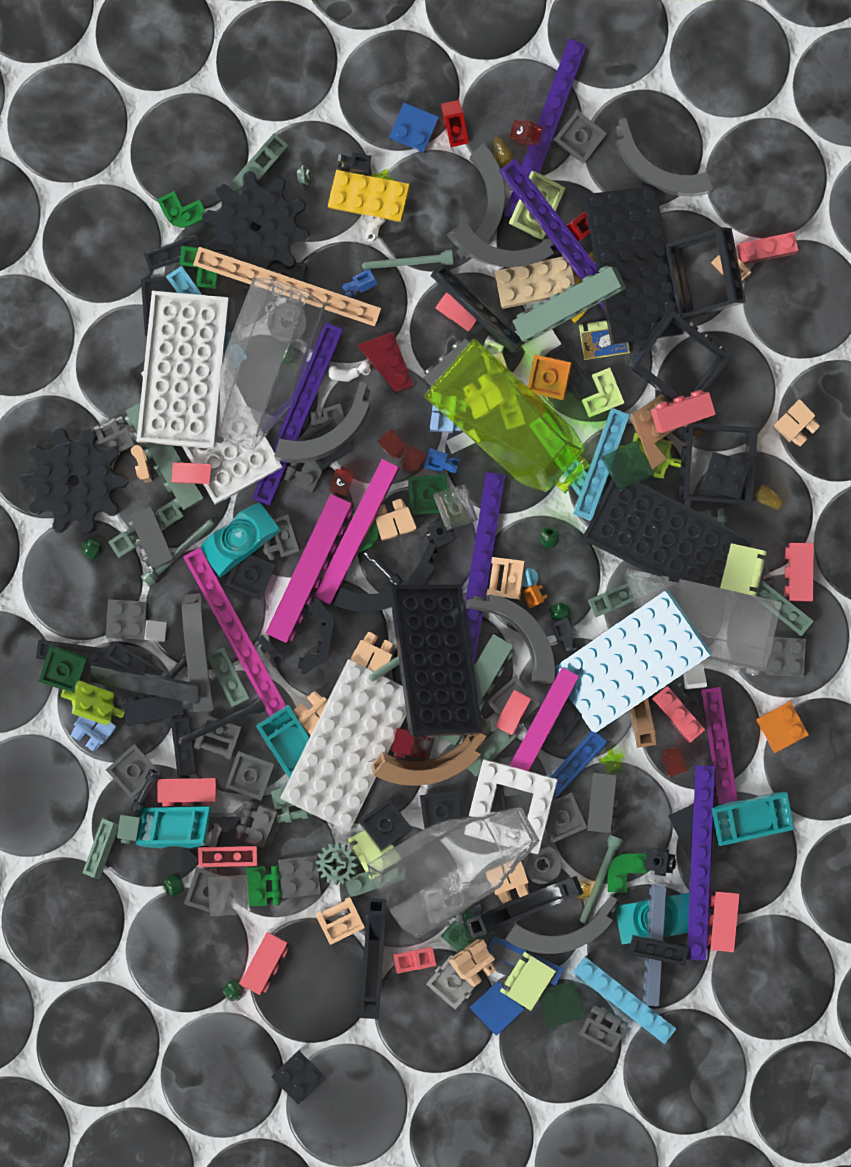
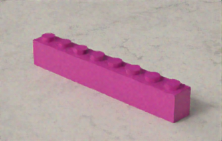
[266,494,354,643]

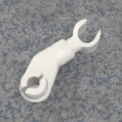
[365,217,385,243]
[328,361,371,382]

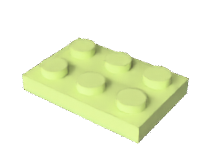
[509,171,565,240]

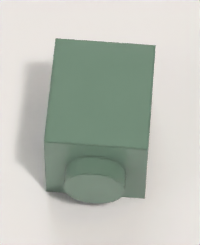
[117,815,140,844]

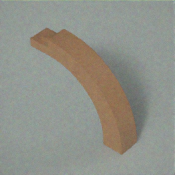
[629,698,656,748]
[371,727,487,786]

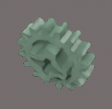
[316,842,359,885]

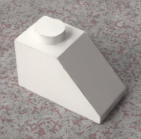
[683,664,707,689]

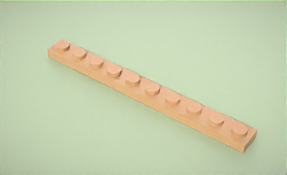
[193,247,381,326]

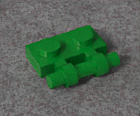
[246,866,282,906]

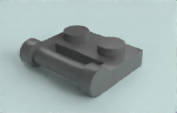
[194,715,242,760]

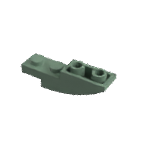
[228,133,288,191]

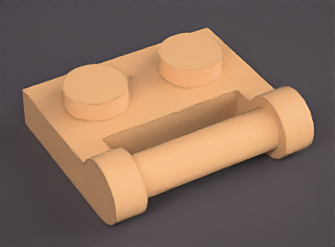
[131,445,153,483]
[486,557,526,600]
[315,896,365,945]

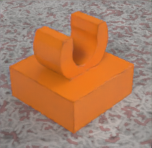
[521,584,547,609]

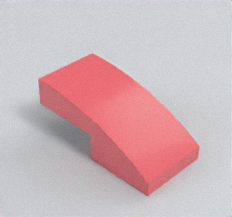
[435,293,476,331]
[171,463,211,485]
[495,690,531,735]
[392,947,436,974]

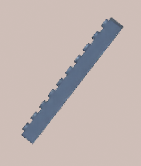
[643,884,666,1006]

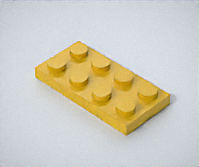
[328,170,410,222]

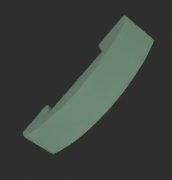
[109,500,183,558]
[588,574,663,618]

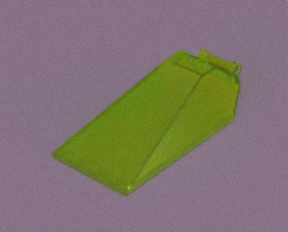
[424,338,590,494]

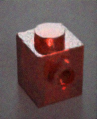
[400,445,427,473]

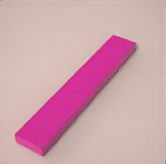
[510,667,580,771]

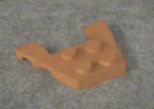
[631,394,709,470]

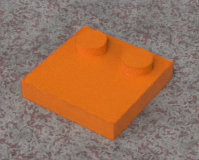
[527,354,572,400]
[756,701,808,753]

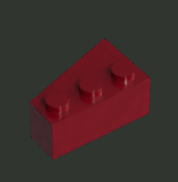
[357,332,413,395]
[391,728,435,760]

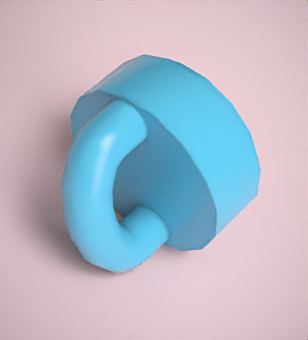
[522,568,538,588]

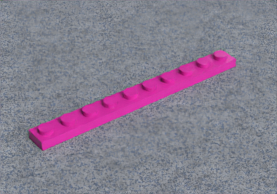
[183,548,286,716]

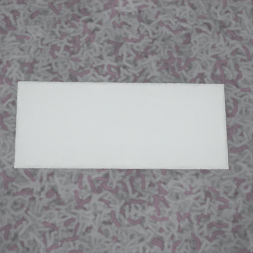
[446,427,482,454]

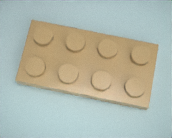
[495,257,575,309]

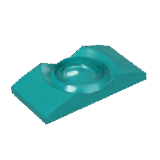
[200,502,281,578]
[256,705,309,779]
[712,792,794,846]
[136,807,212,849]
[615,892,690,944]

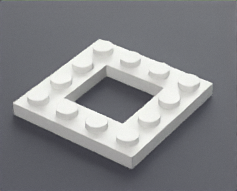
[464,759,558,854]

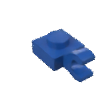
[342,269,377,298]
[424,448,460,473]

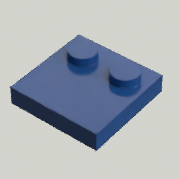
[389,103,439,153]

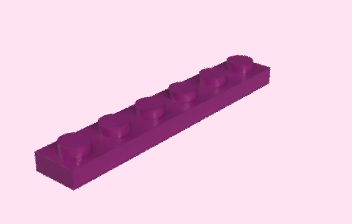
[701,687,738,804]

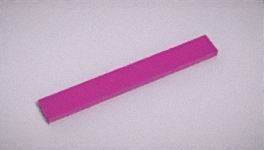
[314,459,400,605]

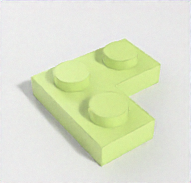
[582,368,624,418]

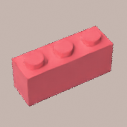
[736,232,798,265]
[651,390,716,433]
[784,543,814,602]
[651,686,705,743]
[157,778,217,806]
[198,846,258,867]
[708,891,739,952]
[239,932,289,995]

